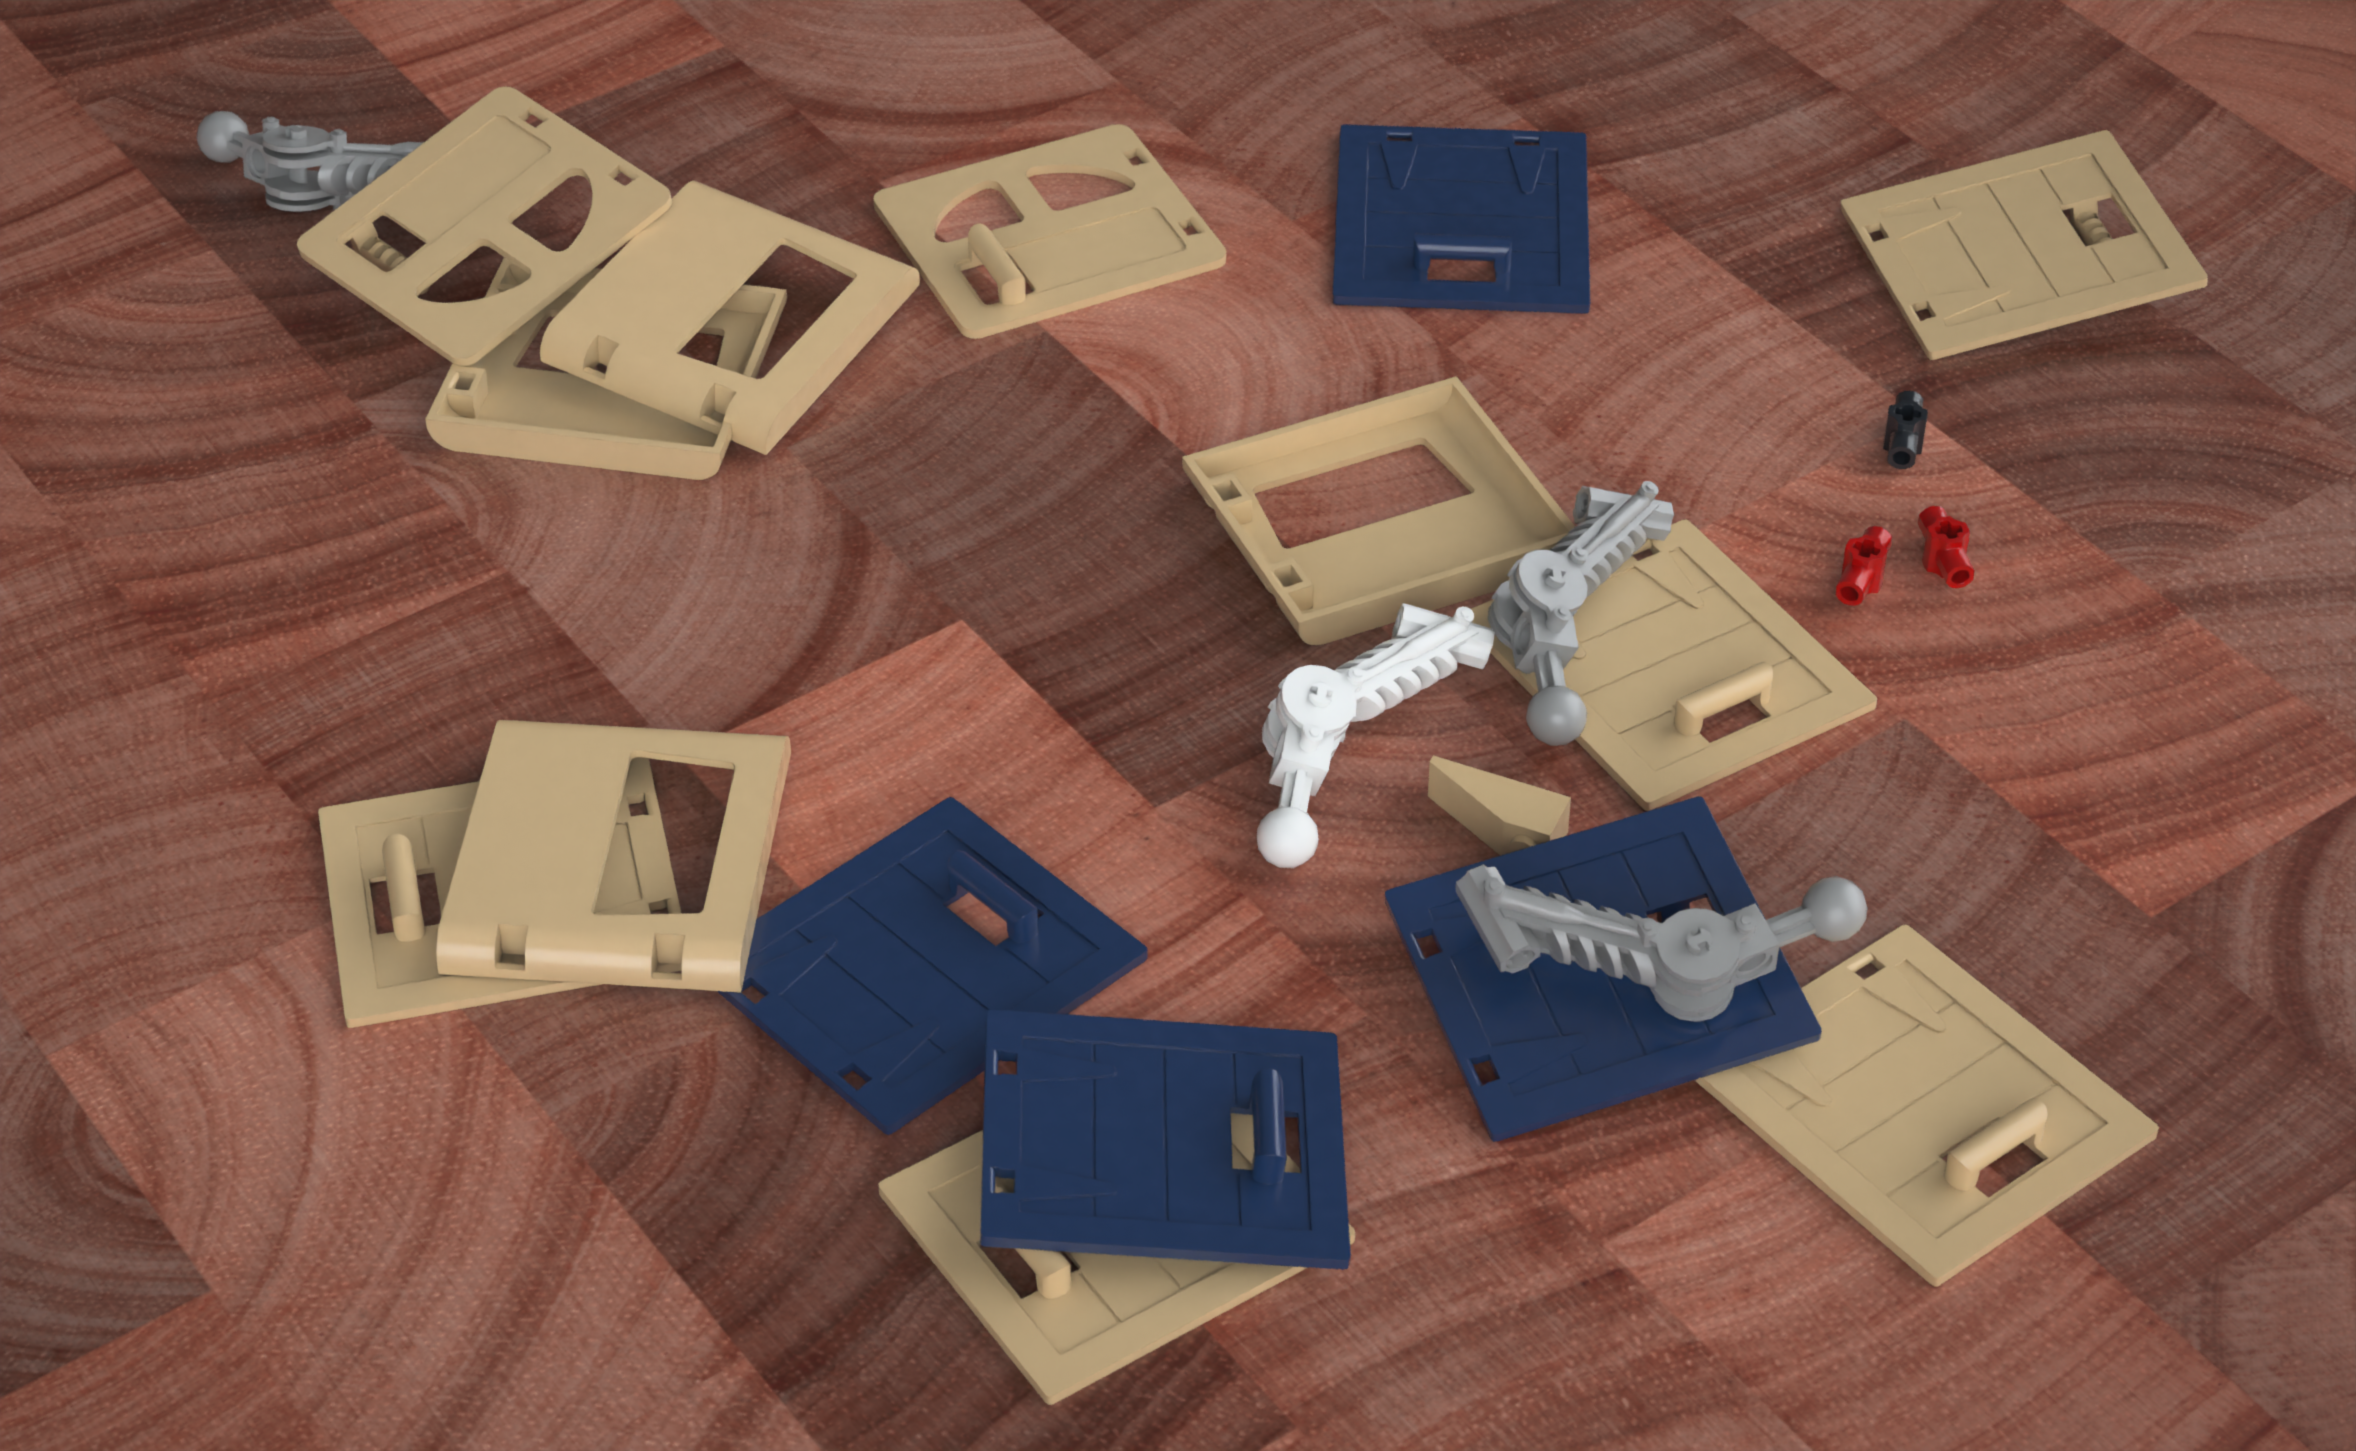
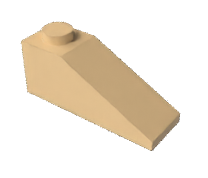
[1428,755,1571,856]

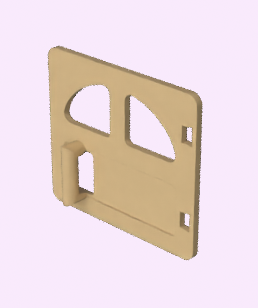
[297,87,672,366]
[874,124,1226,339]

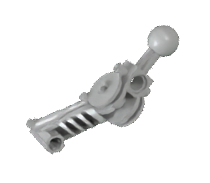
[196,111,424,212]
[1488,481,1674,746]
[1456,864,1868,1022]

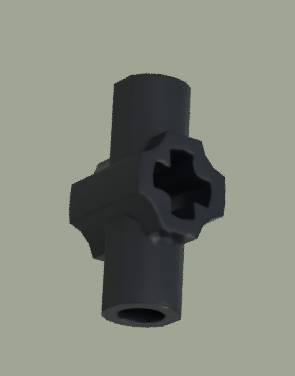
[1883,391,1928,469]

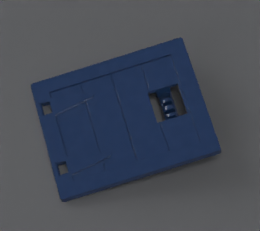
[1333,124,1590,314]
[1385,796,1822,1142]
[717,797,1148,1135]
[980,1009,1351,1270]

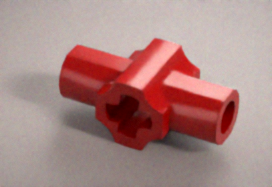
[1918,506,1975,588]
[1835,526,1892,606]

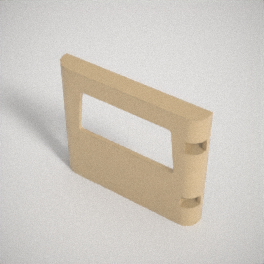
[540,181,920,455]
[425,258,787,480]
[1182,376,1575,645]
[436,720,791,992]

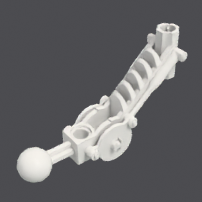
[1256,603,1495,869]

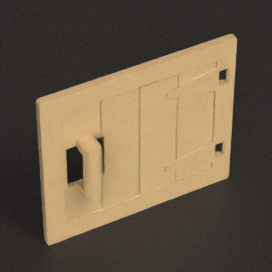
[1841,130,2208,360]
[1471,519,1877,811]
[318,757,682,1028]
[1695,925,2159,1287]
[878,1113,1355,1405]

